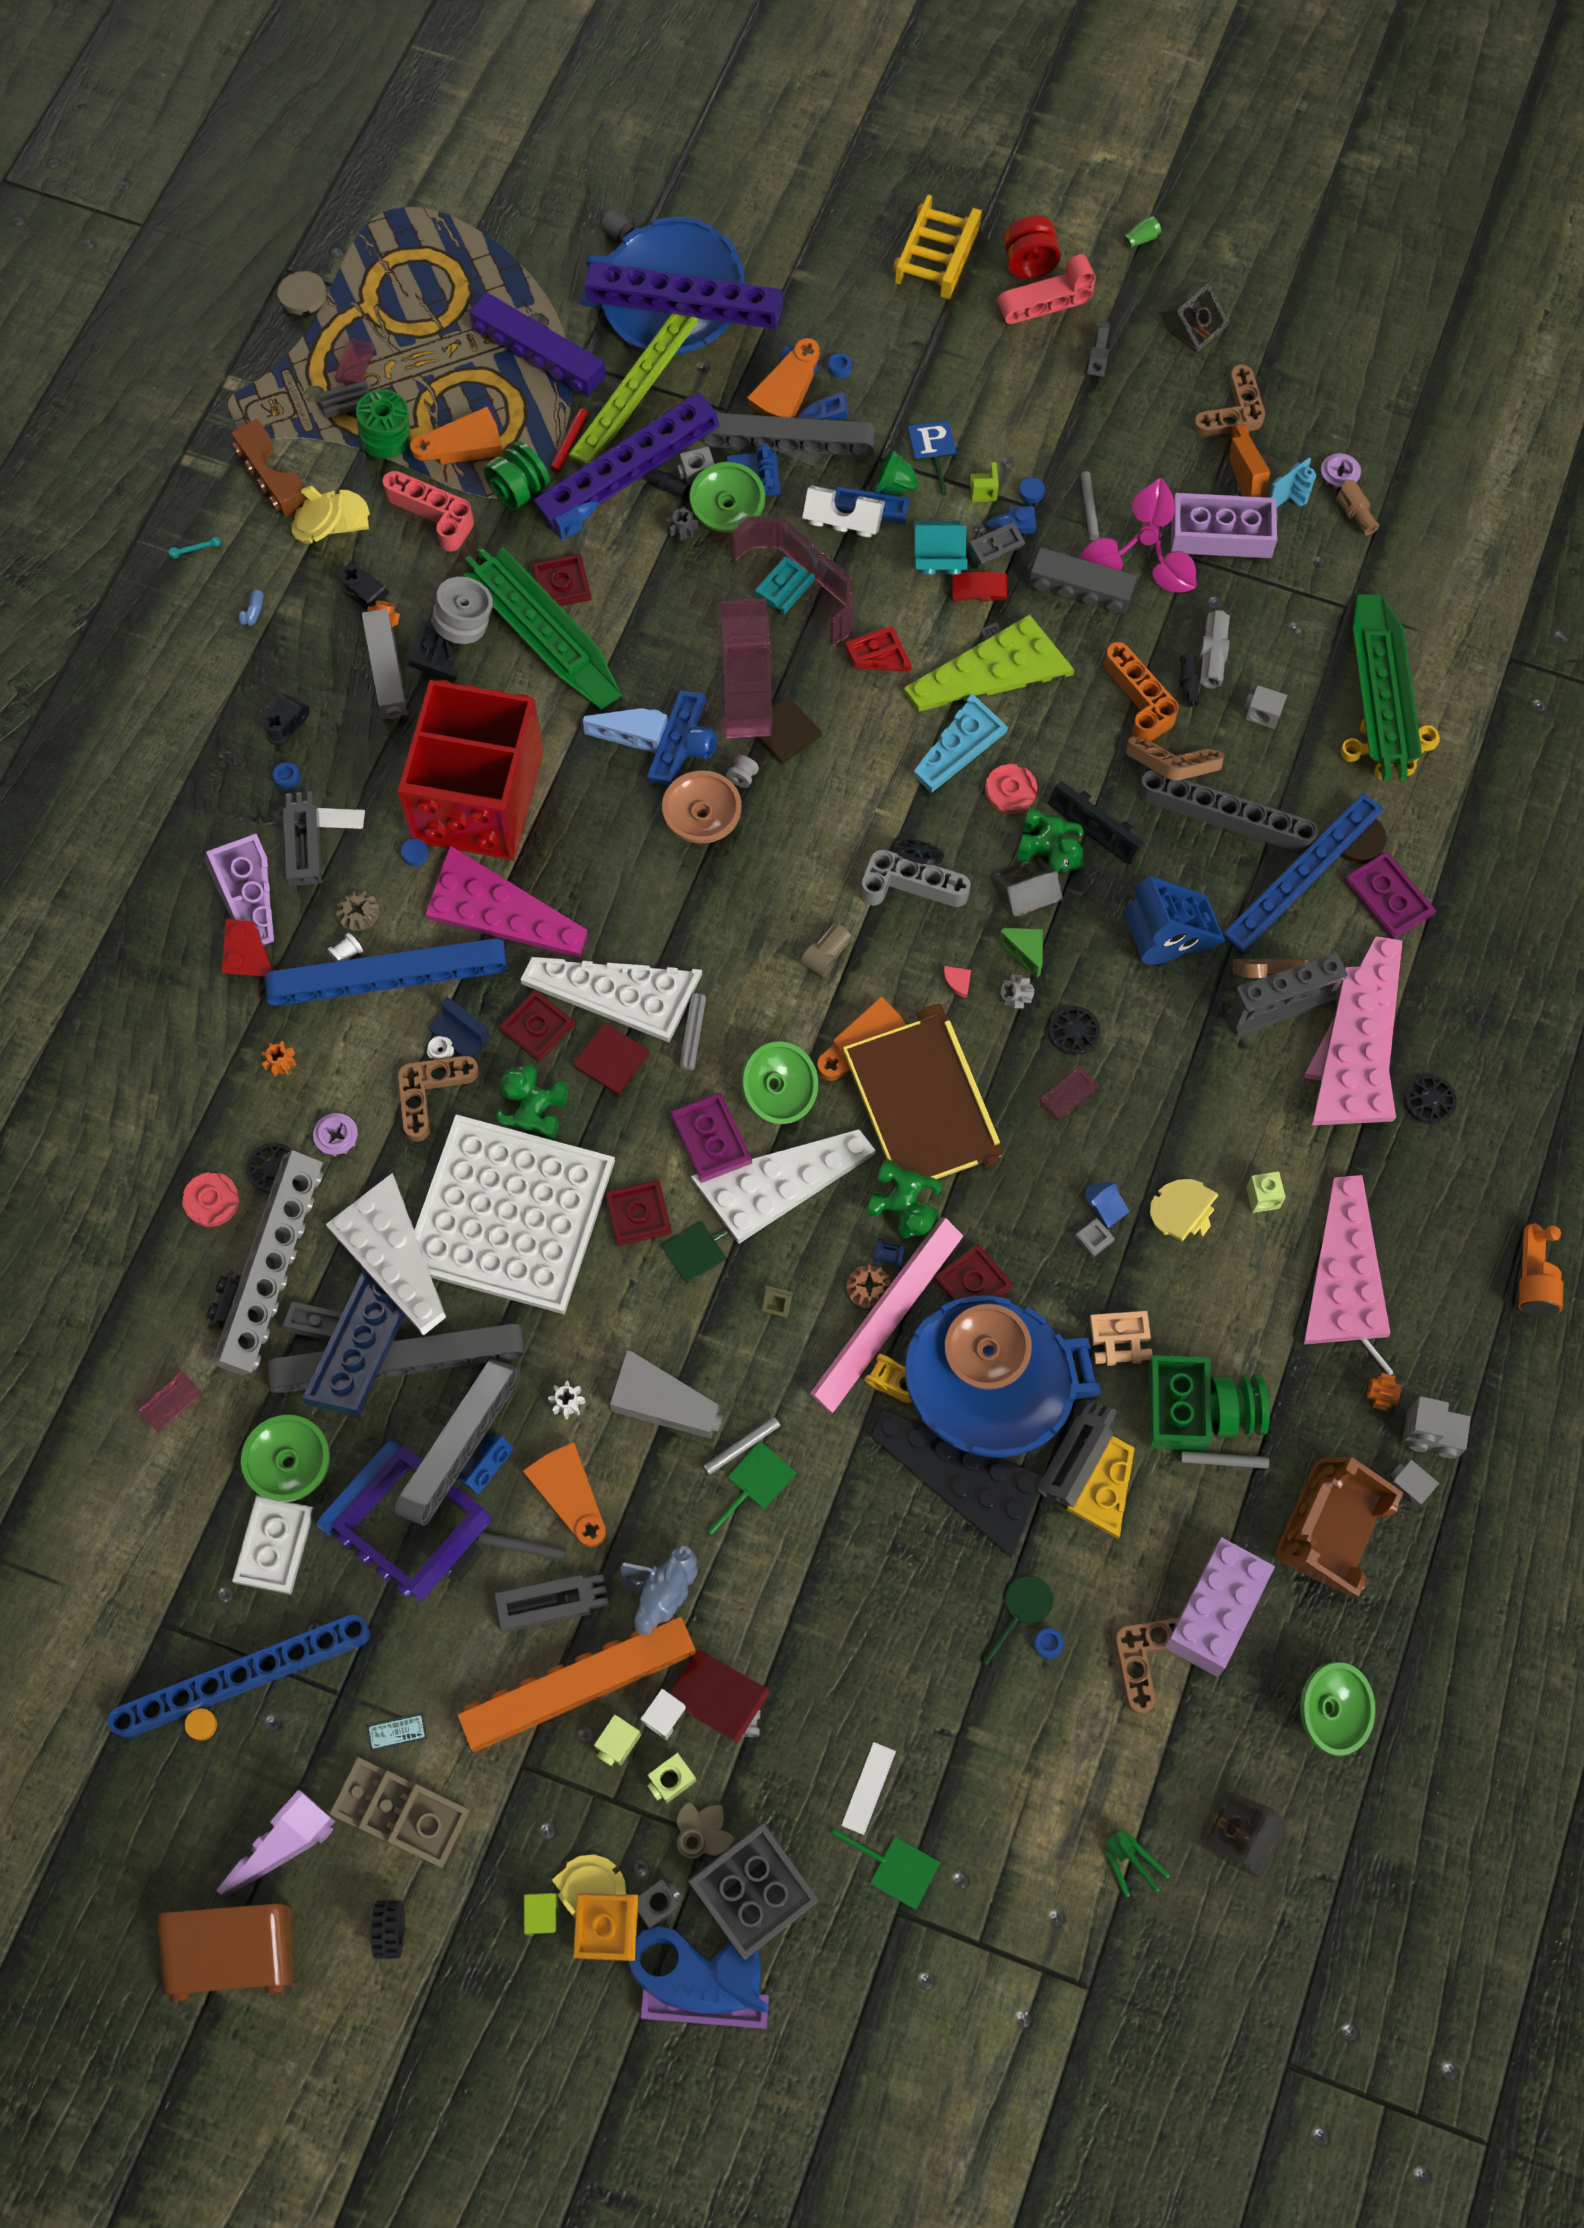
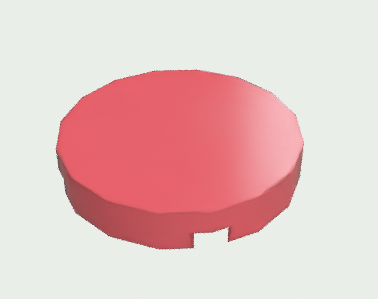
[985,764,1037,814]
[182,1172,240,1227]

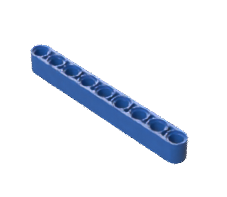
[265,939,507,1006]
[108,1615,370,1738]

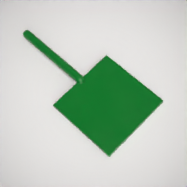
[708,1441,797,1535]
[831,1829,941,1910]

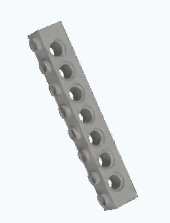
[211,1150,323,1376]

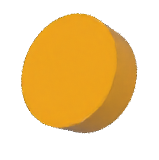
[185,1708,217,1741]

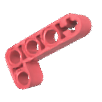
[997,254,1096,324]
[383,471,474,552]

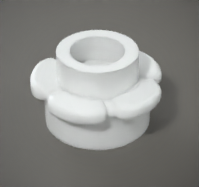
[427,1036,454,1060]

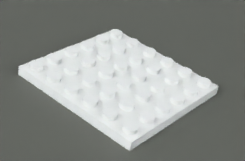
[415,1115,615,1314]

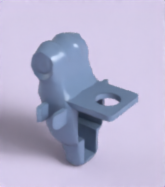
[621,1546,698,1636]

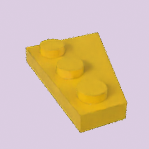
[1067,1436,1135,1539]

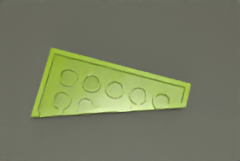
[904,615,1074,712]

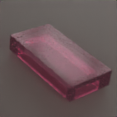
[334,338,375,385]
[1039,1066,1099,1121]
[138,1371,202,1433]

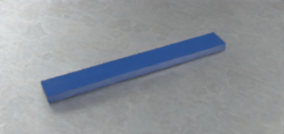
[1223,793,1384,954]

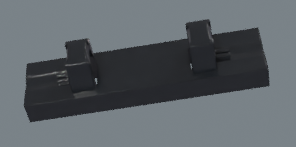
[1047,781,1144,865]

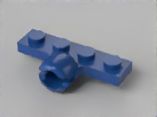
[647,690,717,786]

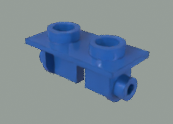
[458,1433,514,1495]

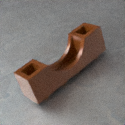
[231,419,308,517]

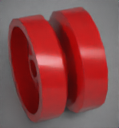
[1003,216,1061,279]

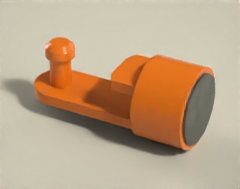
[1518,1223,1564,1316]

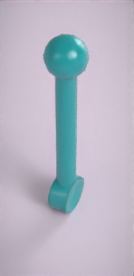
[169,537,221,559]

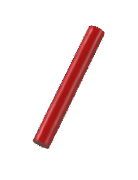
[550,408,588,473]

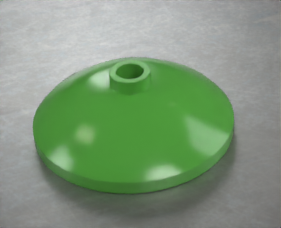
[690,462,765,533]
[741,1041,818,1124]
[241,1415,330,1502]
[1300,1662,1375,1756]

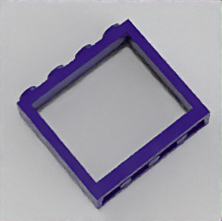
[331,1445,493,1602]

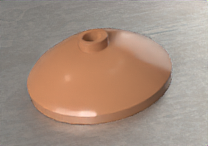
[662,771,741,843]
[945,1304,1032,1390]

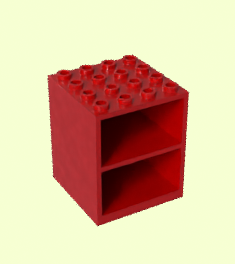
[398,680,544,861]

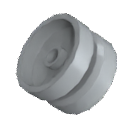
[432,576,493,644]

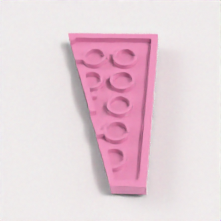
[1303,936,1402,1081]
[1311,966,1396,1126]
[1303,1175,1390,1345]

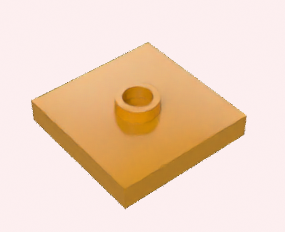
[573,1893,638,1961]

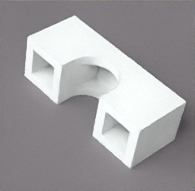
[802,485,885,537]

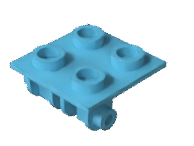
[1268,457,1316,507]

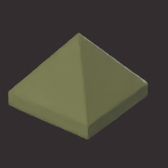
[760,1286,793,1318]

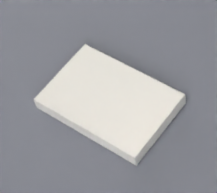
[232,1496,314,1595]

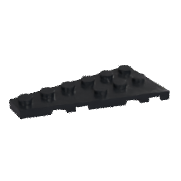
[871,1410,1043,1559]

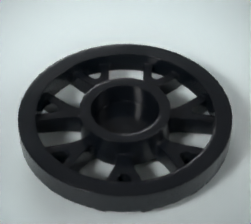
[895,839,944,865]
[1049,1006,1100,1055]
[1404,1074,1457,1124]
[246,1143,295,1193]

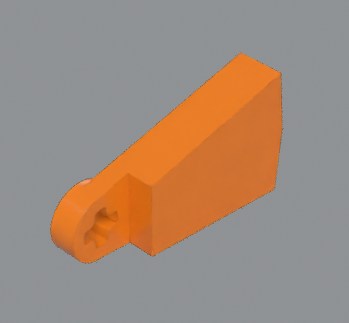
[747,338,820,418]
[410,407,503,465]
[1229,424,1270,498]
[817,997,906,1081]
[523,1442,606,1547]

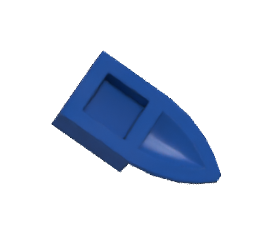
[798,392,849,421]
[554,501,599,540]
[984,506,1036,534]

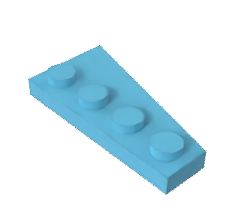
[914,694,1008,793]

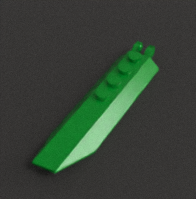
[463,547,622,710]
[1353,594,1422,781]

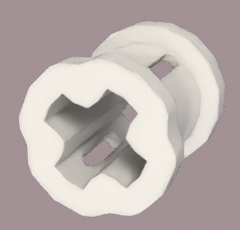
[327,933,363,962]

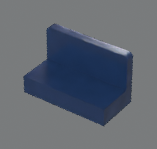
[429,996,490,1058]

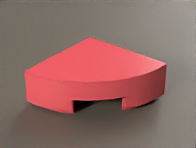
[944,966,971,998]

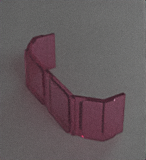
[732,516,853,647]
[719,598,773,739]

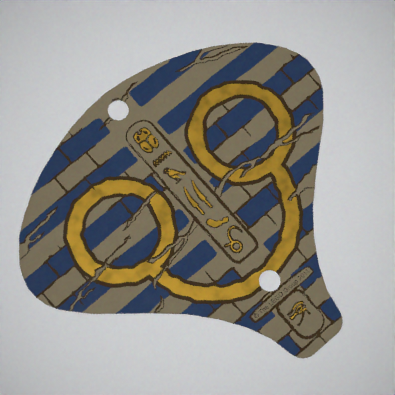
[228,207,571,499]

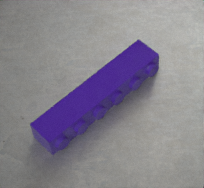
[469,292,606,397]

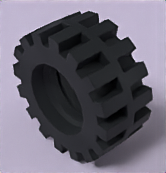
[371,1900,405,1959]

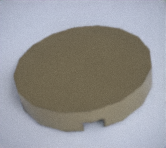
[278,271,327,315]

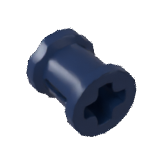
[873,1238,906,1268]

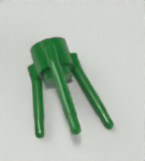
[1104,1829,1170,1898]

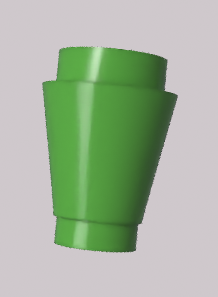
[1124,216,1161,248]

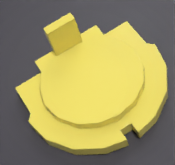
[292,486,343,544]
[328,490,370,534]
[1150,1179,1218,1242]
[552,1854,626,1919]

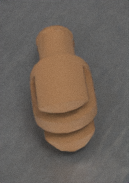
[1336,480,1379,535]

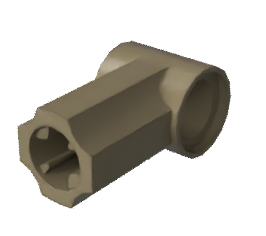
[801,923,852,978]

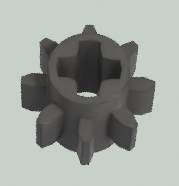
[667,507,698,541]

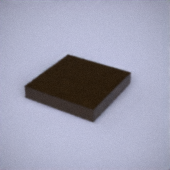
[749,696,822,765]

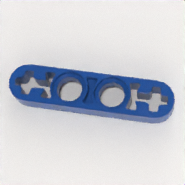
[316,1440,401,1536]

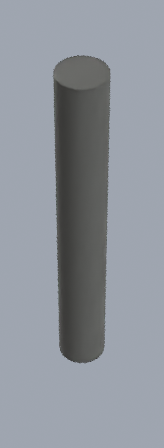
[478,1532,567,1561]

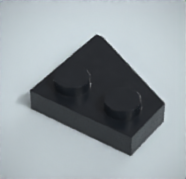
[408,620,458,683]

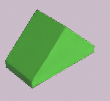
[999,928,1043,978]

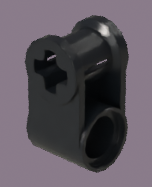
[340,564,389,611]
[262,694,310,746]

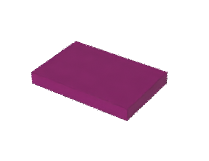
[1343,851,1436,939]
[670,1092,752,1183]

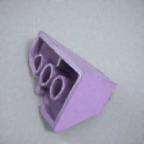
[204,834,274,945]
[216,1790,335,1897]

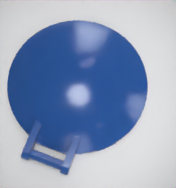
[580,217,745,355]
[905,1296,1101,1457]

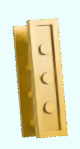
[893,195,982,299]

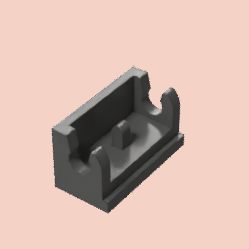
[966,522,1025,569]

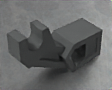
[1087,321,1110,377]

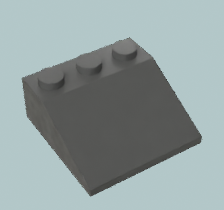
[687,1823,819,1960]

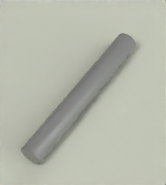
[1081,471,1099,540]
[703,1417,781,1475]
[1180,1451,1269,1469]

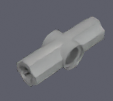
[1200,610,1230,689]

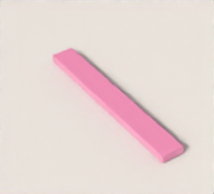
[810,1217,963,1413]

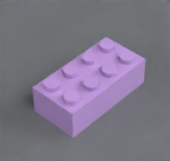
[1171,493,1277,558]
[1165,1537,1275,1677]

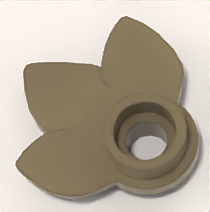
[677,1802,734,1859]

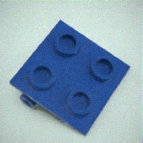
[727,444,781,496]

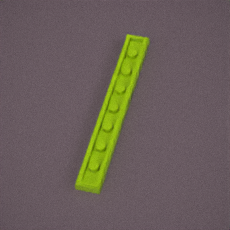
[569,314,699,466]

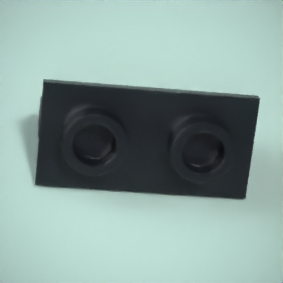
[206,1270,242,1331]

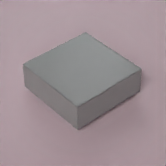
[1075,1218,1115,1258]

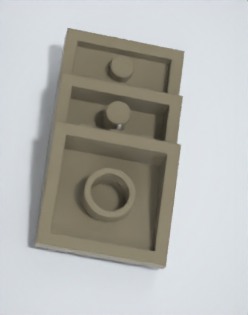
[328,1757,470,1868]

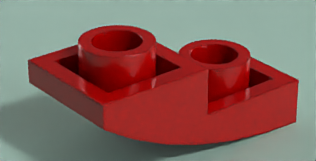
[952,572,1007,602]

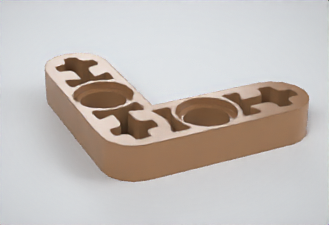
[1194,365,1265,437]
[1126,737,1224,780]
[1233,958,1311,978]
[398,1056,479,1142]
[1115,1618,1179,1715]

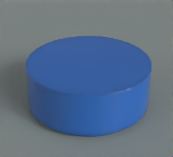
[828,353,852,379]
[1019,478,1045,504]
[273,762,300,790]
[401,839,429,866]
[1033,1628,1064,1659]

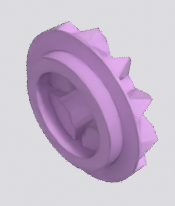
[1321,453,1361,489]
[313,1113,358,1157]

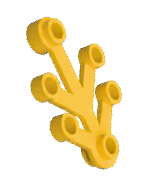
[1340,719,1440,780]

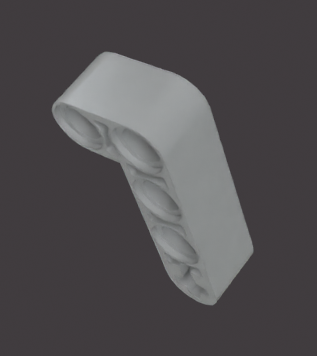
[861,850,971,907]

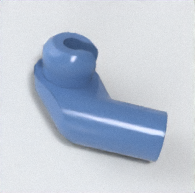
[239,590,264,626]

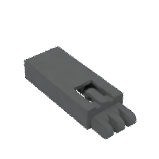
[283,791,322,886]
[1037,1401,1116,1508]
[495,1575,609,1633]

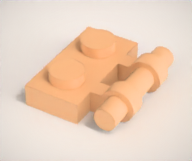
[1089,1311,1152,1366]

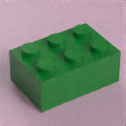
[1148,1355,1212,1451]

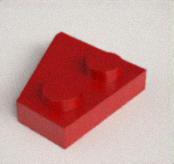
[845,626,912,672]
[222,919,275,977]

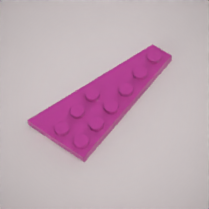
[425,846,588,958]

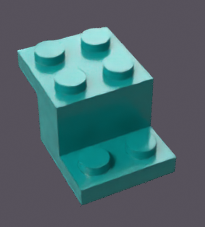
[913,520,967,574]

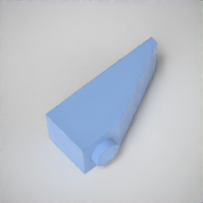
[583,708,667,753]

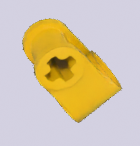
[864,1354,912,1403]

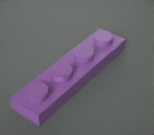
[641,1990,769,2029]

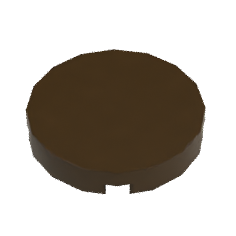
[1341,819,1387,863]

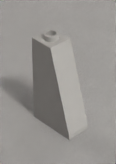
[362,609,408,719]
[610,1351,723,1439]

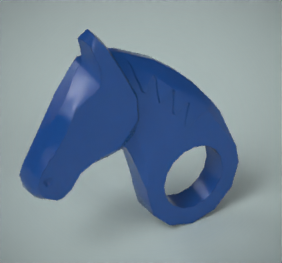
[628,1926,770,2014]

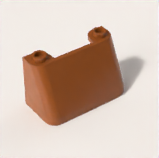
[1276,1457,1403,1597]
[158,1904,293,2002]

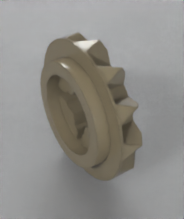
[336,890,379,931]

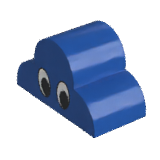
[1124,876,1225,965]

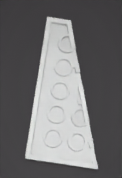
[520,957,702,1042]
[691,1130,875,1244]
[325,1173,446,1335]

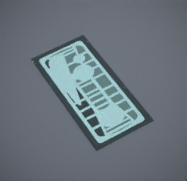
[367,1712,427,1751]

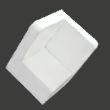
[641,1689,686,1741]

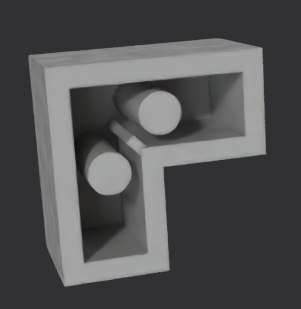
[1402,1396,1471,1458]

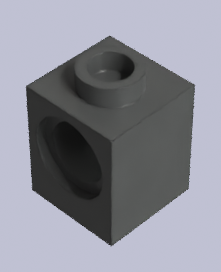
[637,1879,682,1929]

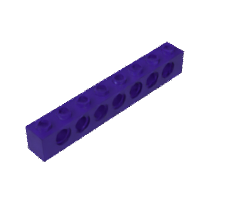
[584,262,783,329]
[534,392,719,533]

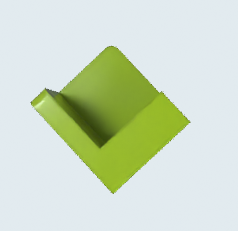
[970,462,999,502]
[524,1893,558,1936]

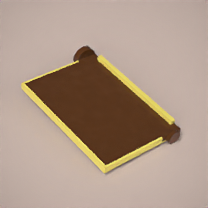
[843,1004,1003,1182]

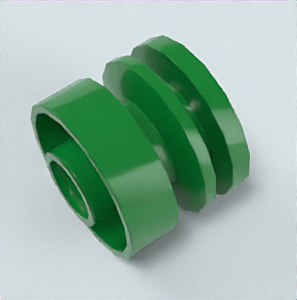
[356,390,410,459]
[483,441,550,510]
[1210,1374,1270,1438]

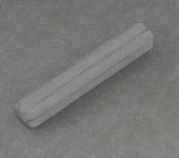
[680,993,706,1070]

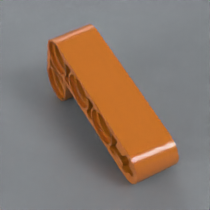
[1104,642,1179,741]

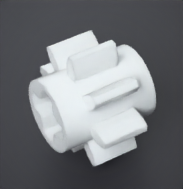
[548,1381,585,1419]

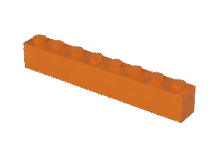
[458,1616,696,1752]

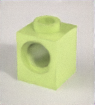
[1246,1172,1286,1213]
[594,1715,641,1766]
[647,1753,696,1803]

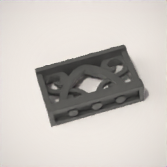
[1226,953,1348,1037]

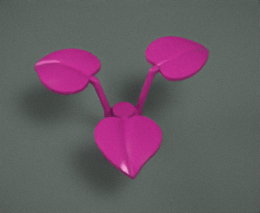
[1079,478,1197,592]

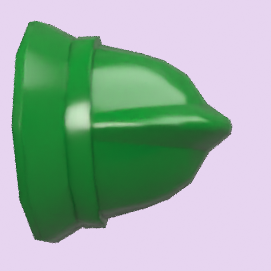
[873,450,919,494]

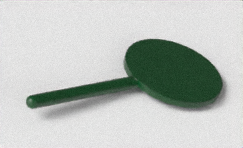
[983,1576,1053,1665]

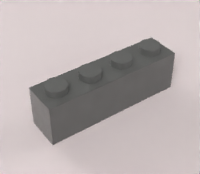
[1029,547,1137,614]

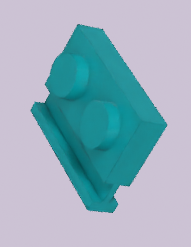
[755,556,815,615]

